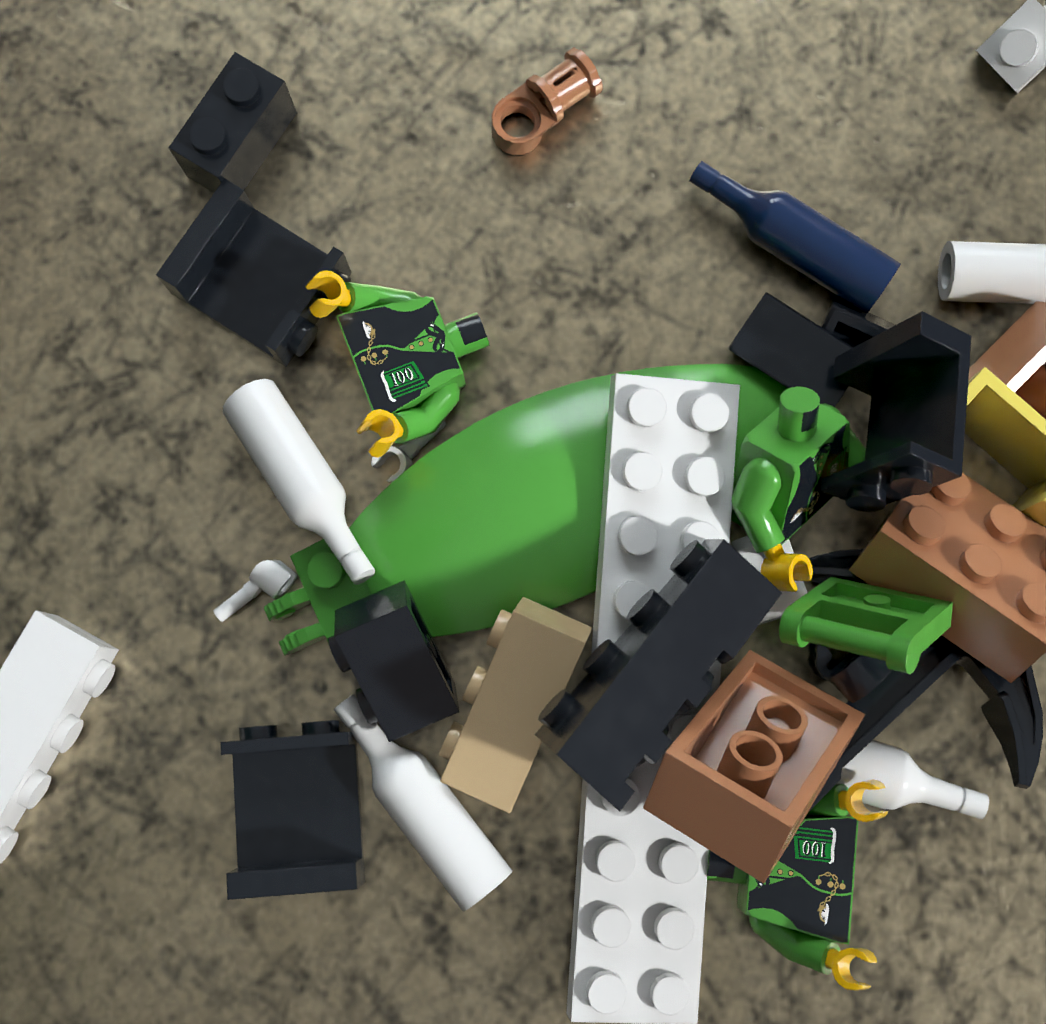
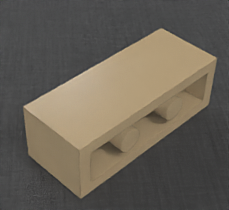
[439,597,592,814]

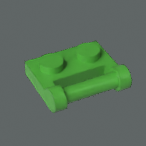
[779,577,953,674]

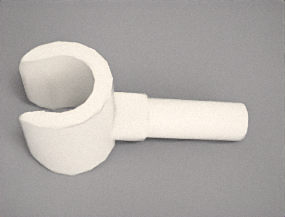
[371,421,446,483]
[213,560,297,622]

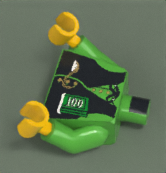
[305,270,490,458]
[731,386,888,592]
[707,779,888,991]

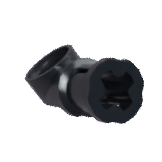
[807,643,892,703]

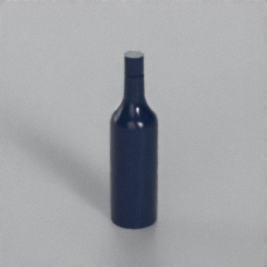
[689,161,901,314]

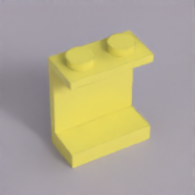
[965,367,1046,527]

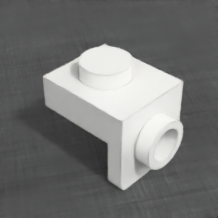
[976,0,1046,93]

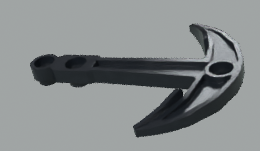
[809,549,1043,811]

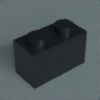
[168,52,297,193]
[328,580,460,742]

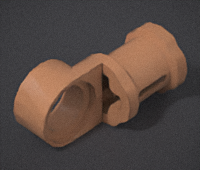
[492,47,603,155]

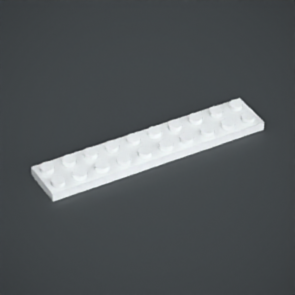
[566,373,740,1024]

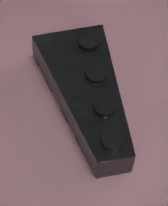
[534,539,782,811]

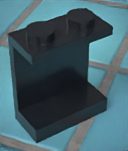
[156,178,352,367]
[821,311,972,512]
[220,720,365,900]

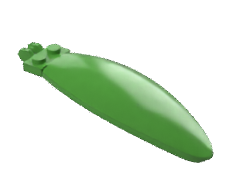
[264,364,788,656]

